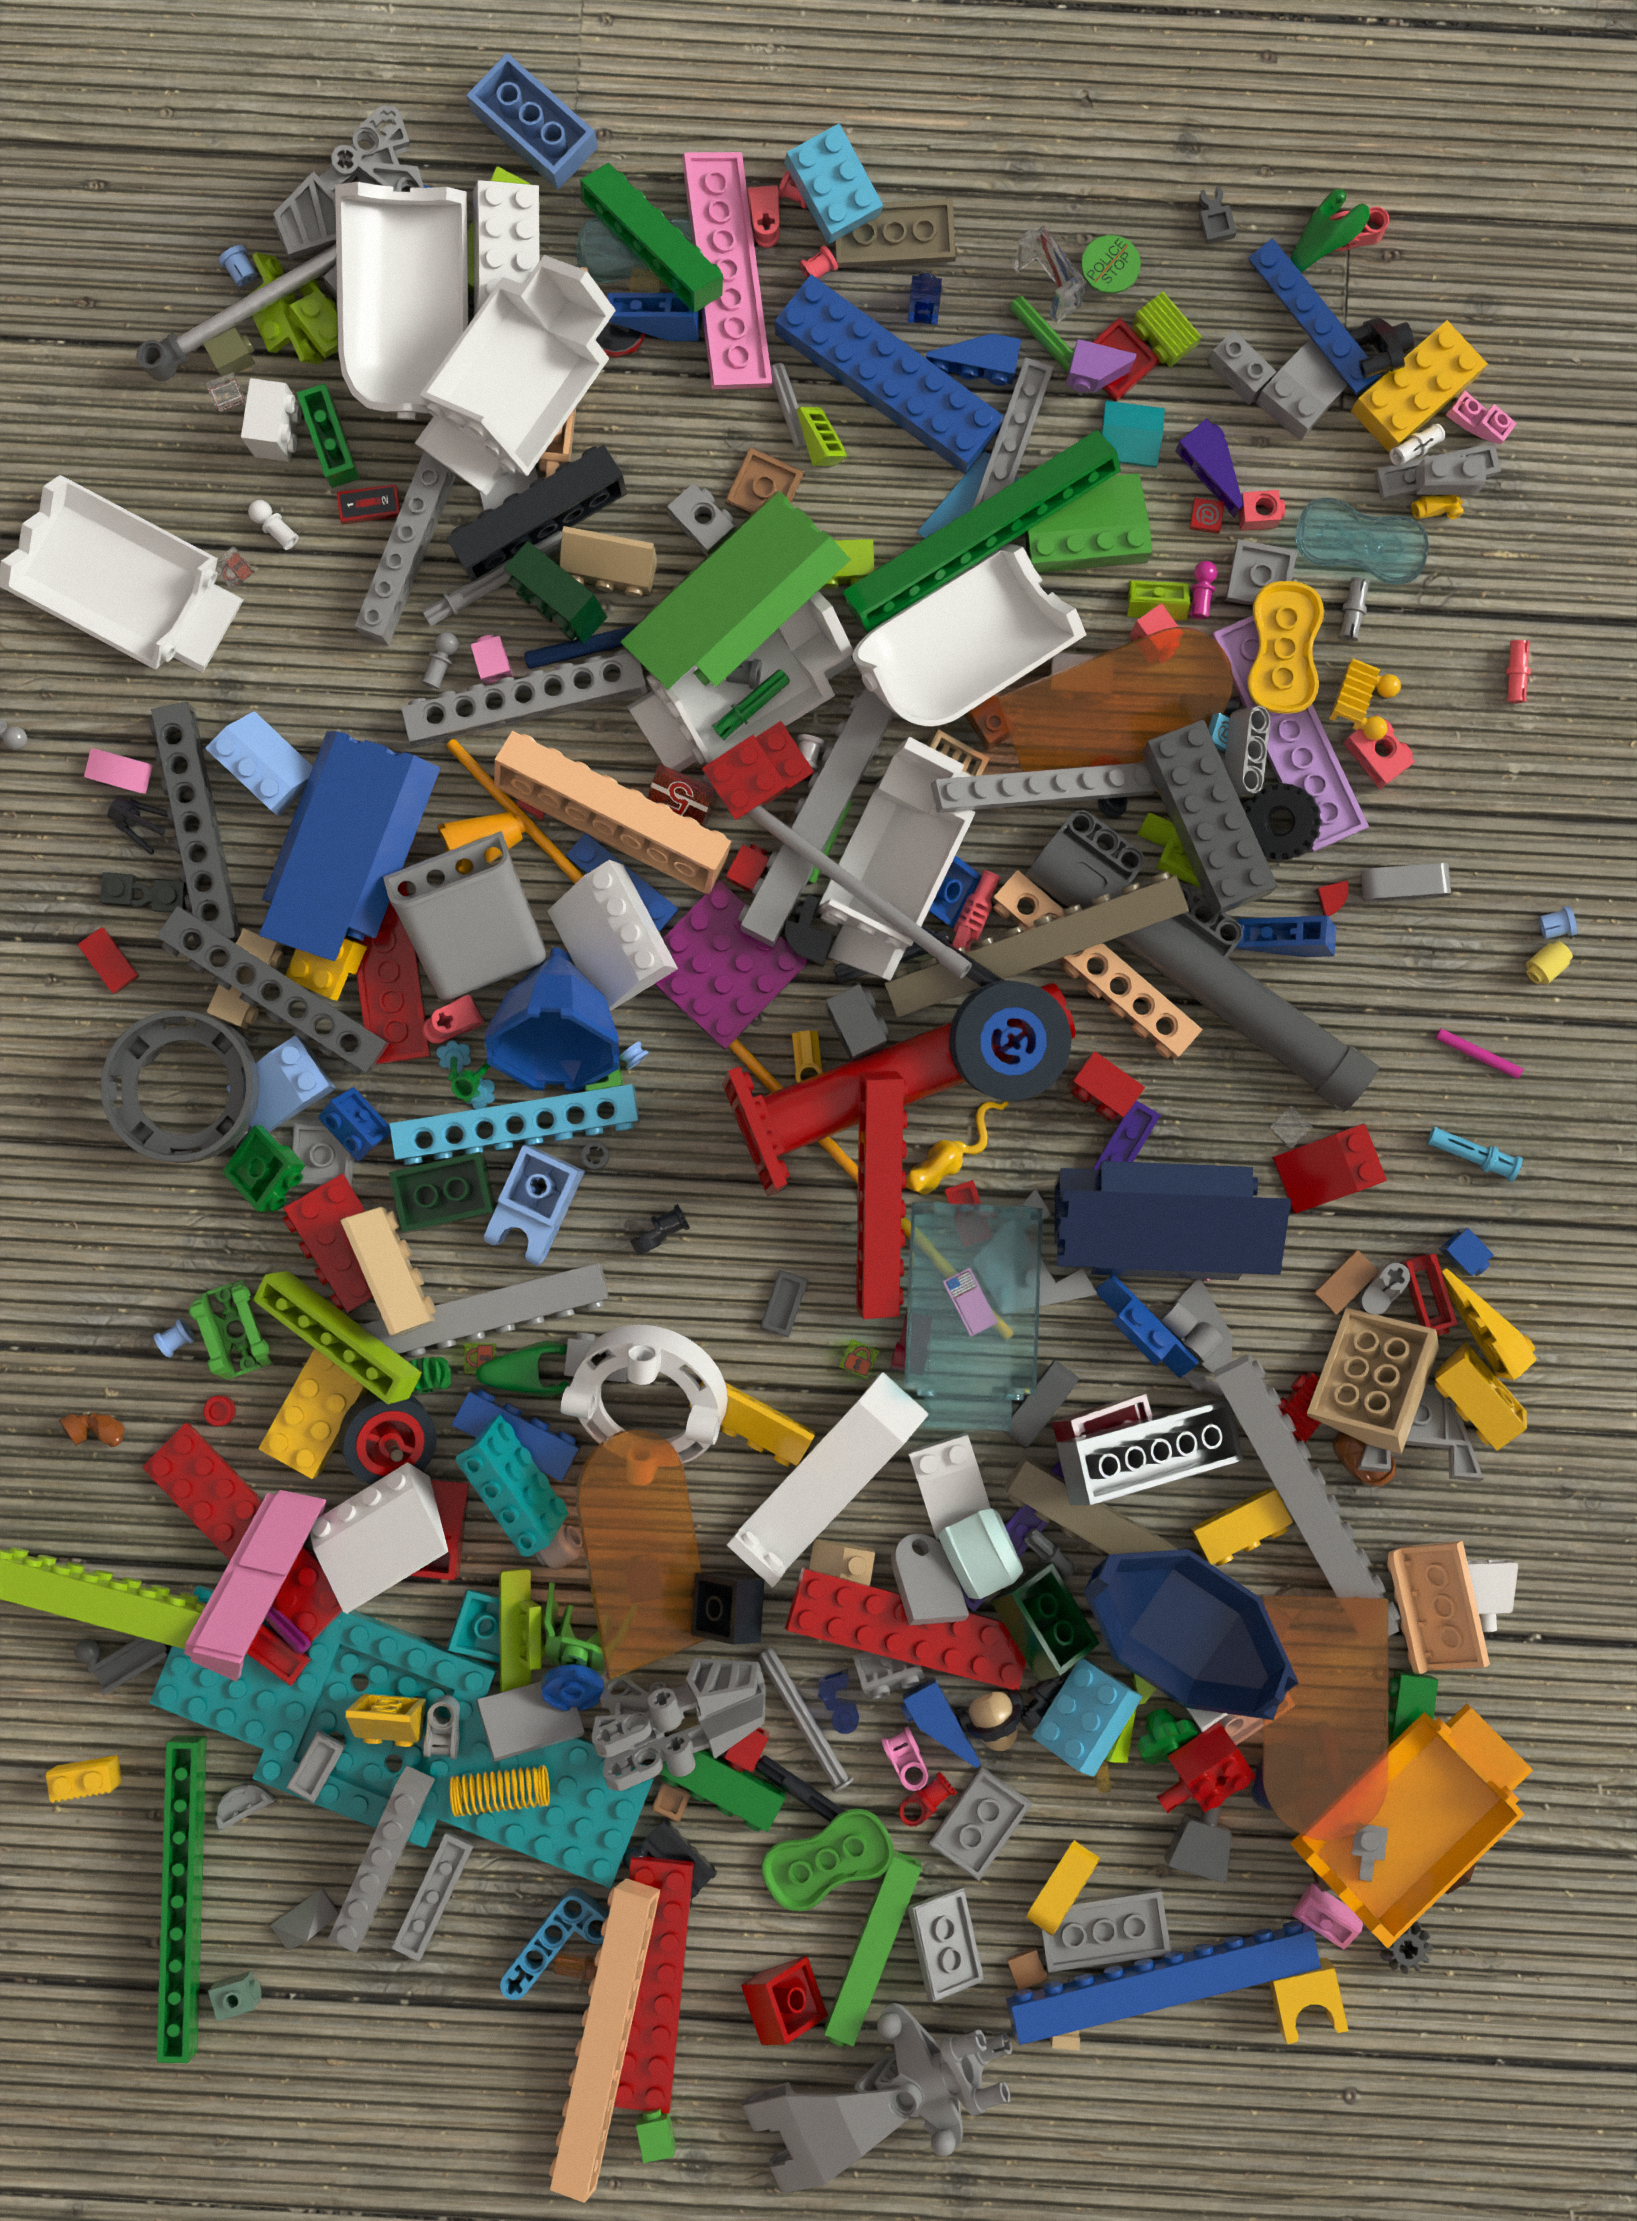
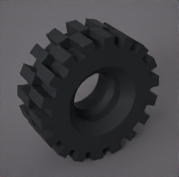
[1245,783,1322,860]

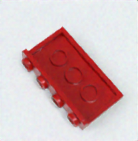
[282,1173,374,1314]

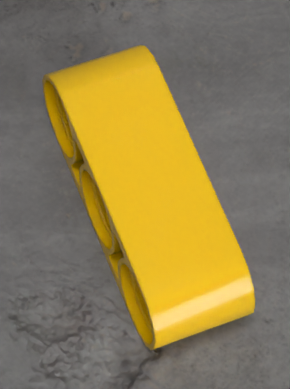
[1026,1840,1101,1936]

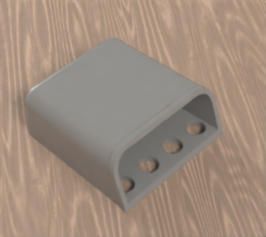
[383,831,546,1000]

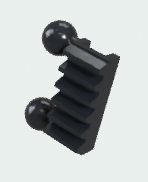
[623,1819,717,1909]

